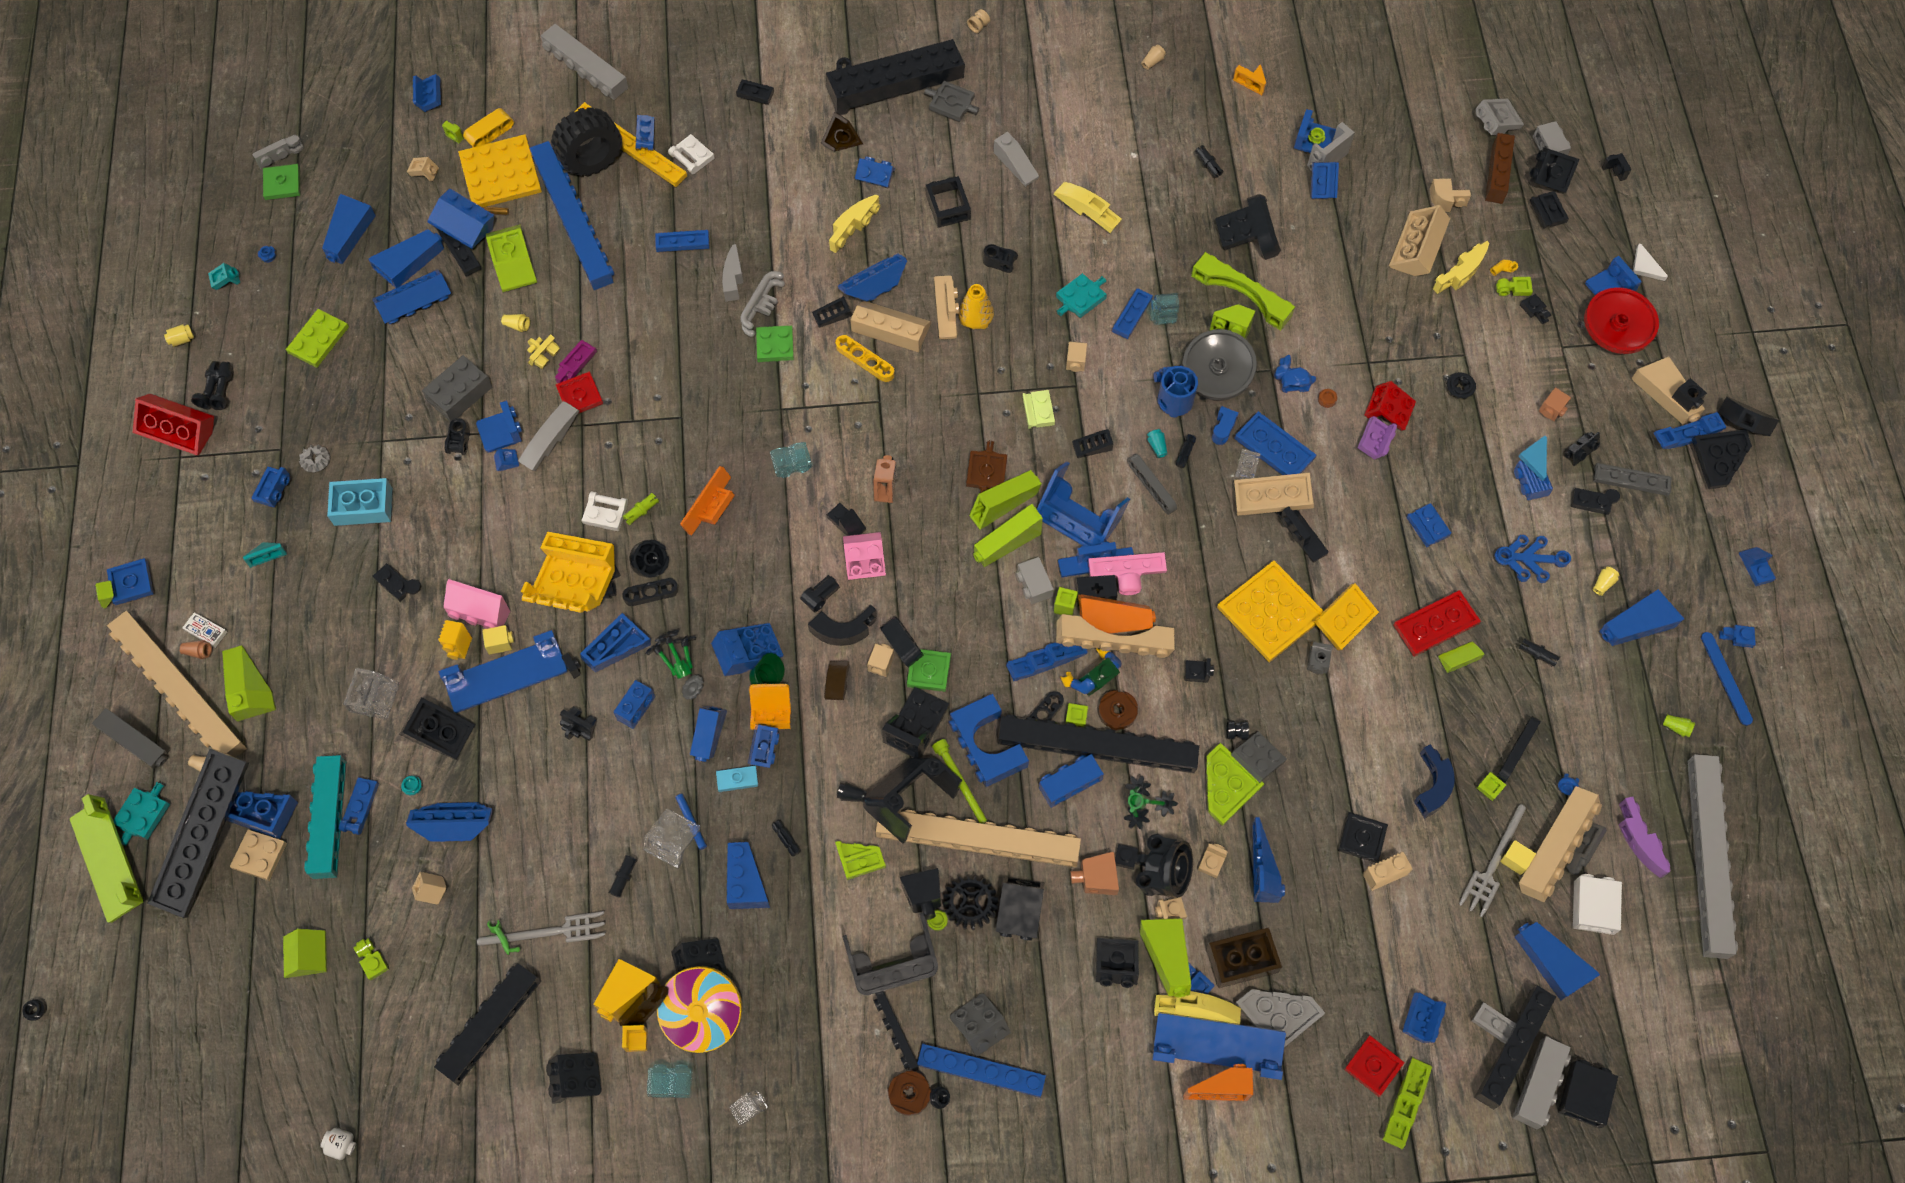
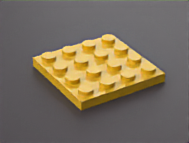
[458,134,542,207]
[1217,560,1324,663]

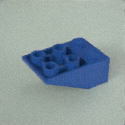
[711,623,784,676]

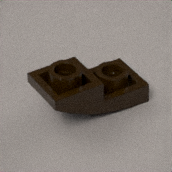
[824,661,850,700]

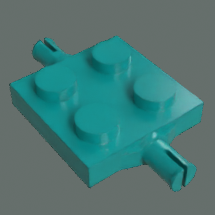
[1056,273,1107,318]
[113,782,170,846]

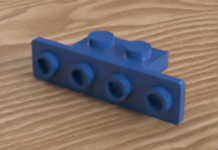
[1058,541,1134,578]

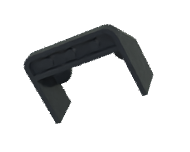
[863,758,963,844]
[842,913,938,995]

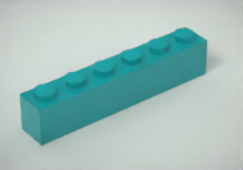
[304,755,347,879]

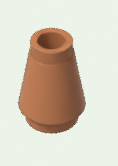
[180,640,212,659]

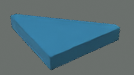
[1518,436,1547,481]

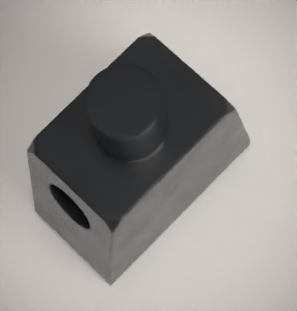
[900,868,941,920]

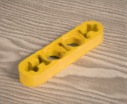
[835,335,894,382]

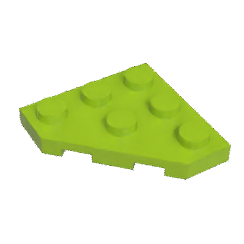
[1206,743,1264,826]

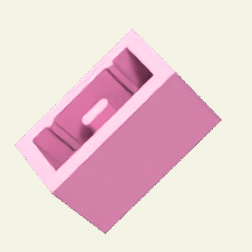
[843,532,886,580]

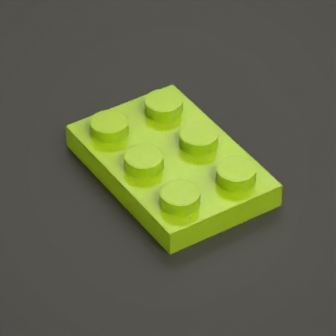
[286,309,349,368]

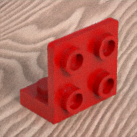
[1364,381,1416,431]

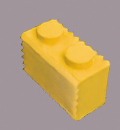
[438,620,472,660]

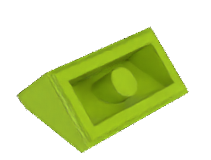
[1438,641,1485,673]

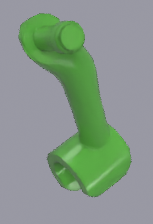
[487,920,520,955]

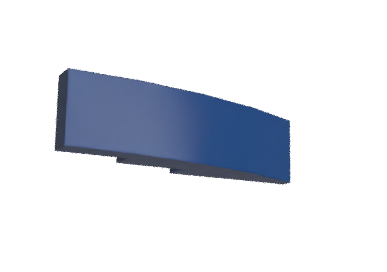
[1006,643,1088,681]

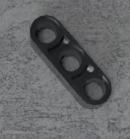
[880,616,924,668]

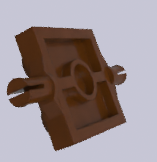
[966,440,1008,493]

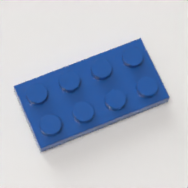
[1234,411,1316,475]

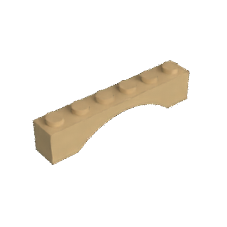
[1056,614,1175,658]

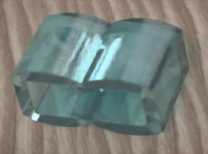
[1150,293,1179,325]
[770,442,812,478]
[647,1064,693,1098]

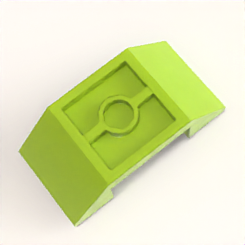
[486,224,537,292]

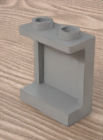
[1307,122,1355,171]

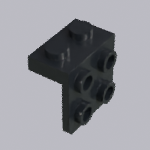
[546,1052,601,1104]

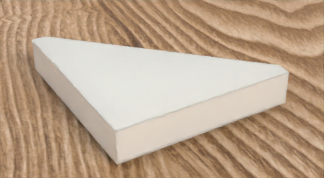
[1633,244,1668,281]

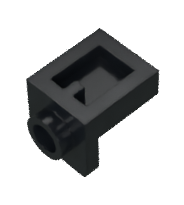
[1602,153,1632,181]
[1184,658,1214,683]

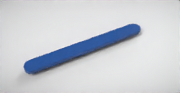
[1701,632,1753,726]

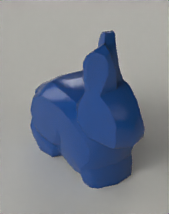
[1274,355,1316,393]

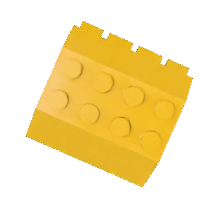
[521,532,615,613]

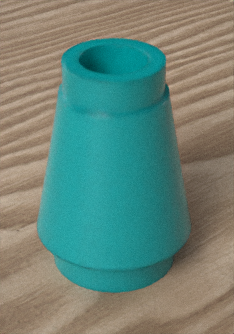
[1147,429,1168,458]

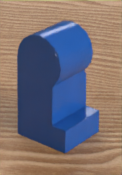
[1212,406,1239,445]

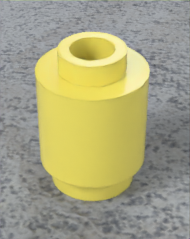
[164,324,194,347]

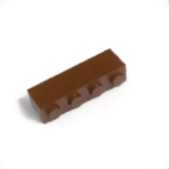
[1485,133,1515,204]

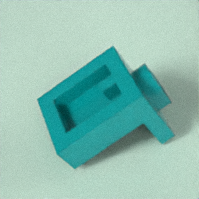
[208,263,240,290]

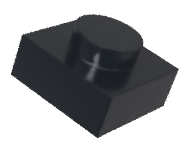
[561,653,581,679]

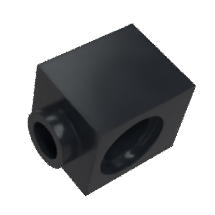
[1672,378,1707,412]

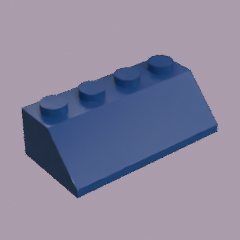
[372,269,451,324]

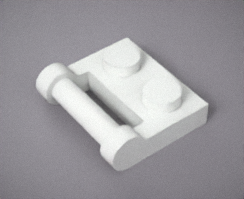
[668,134,715,174]
[582,491,628,531]

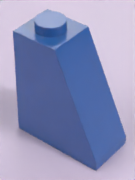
[690,706,727,762]

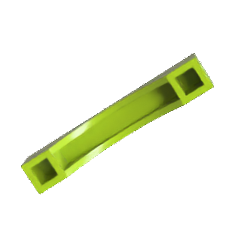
[1192,252,1295,331]

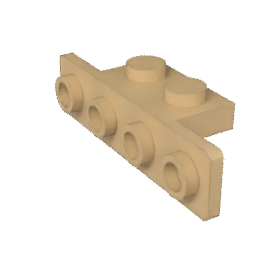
[934,276,959,339]

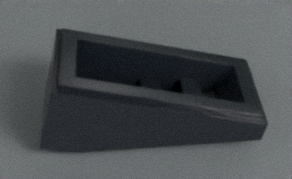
[812,296,853,328]
[1072,429,1113,458]

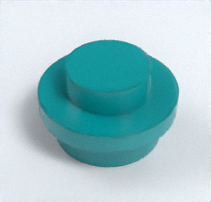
[401,776,422,796]

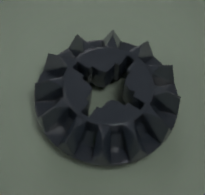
[1446,372,1476,399]

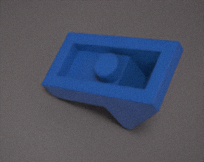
[1739,547,1776,586]

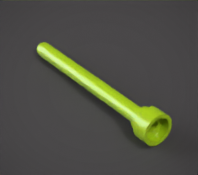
[932,739,987,824]

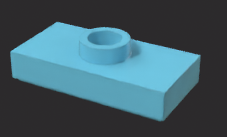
[716,766,758,792]

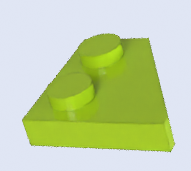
[835,841,886,880]

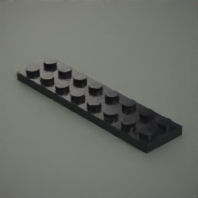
[147,748,249,918]

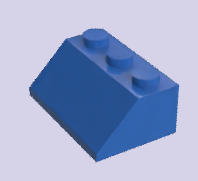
[428,189,494,249]

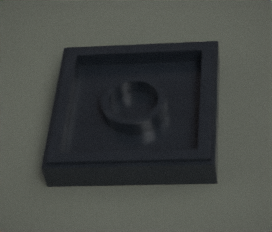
[1338,812,1388,863]

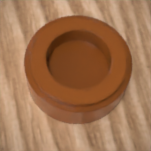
[1318,389,1337,408]

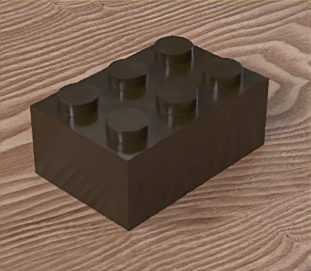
[1206,927,1282,988]

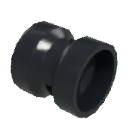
[1226,720,1249,740]

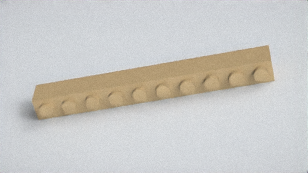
[107,611,247,757]
[876,810,1081,867]

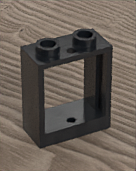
[925,176,971,228]

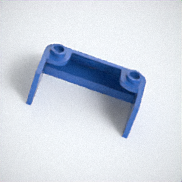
[1037,462,1130,546]

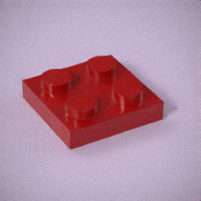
[555,371,603,414]
[1344,1035,1405,1097]

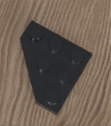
[1692,429,1752,489]

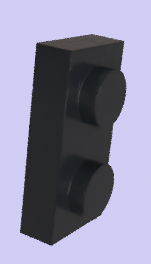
[736,79,774,105]

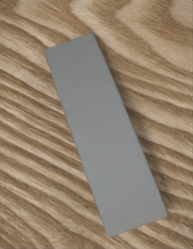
[518,401,579,471]

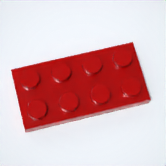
[1393,590,1481,657]

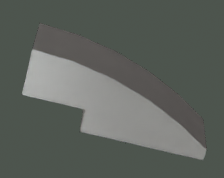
[722,244,743,302]

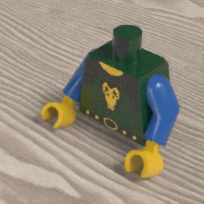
[1060,648,1122,697]

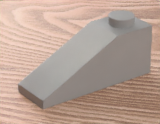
[994,132,1039,187]

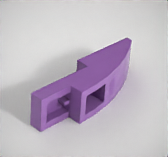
[1619,797,1670,878]

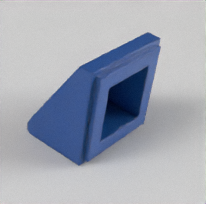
[494,449,519,471]

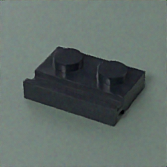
[1530,191,1569,229]

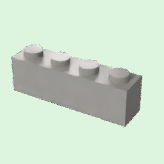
[1513,1036,1571,1129]

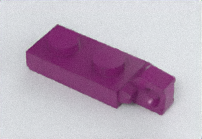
[555,340,597,383]

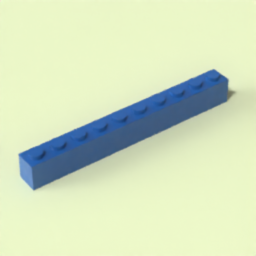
[529,141,614,290]

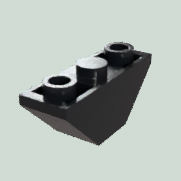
[1718,396,1779,436]

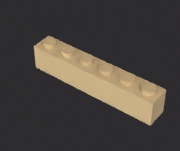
[1519,786,1602,902]

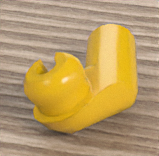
[1490,260,1518,276]

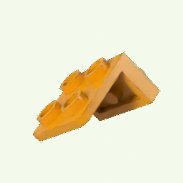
[749,684,791,730]

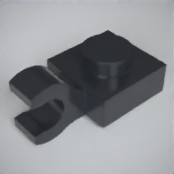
[1520,293,1551,324]
[1115,844,1148,870]

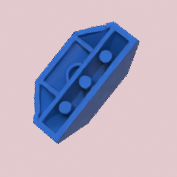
[838,253,907,301]
[406,802,492,842]

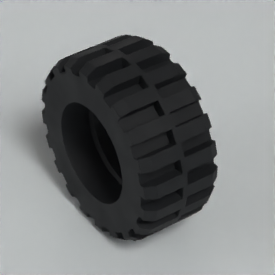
[551,107,622,176]

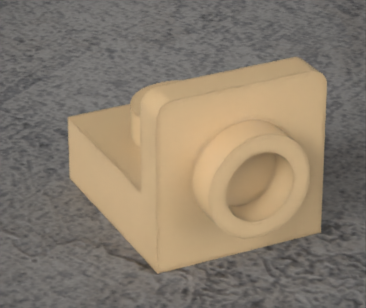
[407,157,439,181]
[1198,843,1228,878]
[1155,897,1187,919]

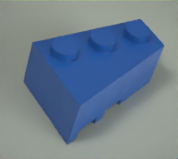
[580,613,651,673]
[727,842,770,909]

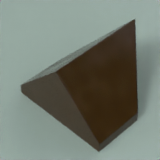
[821,112,863,152]

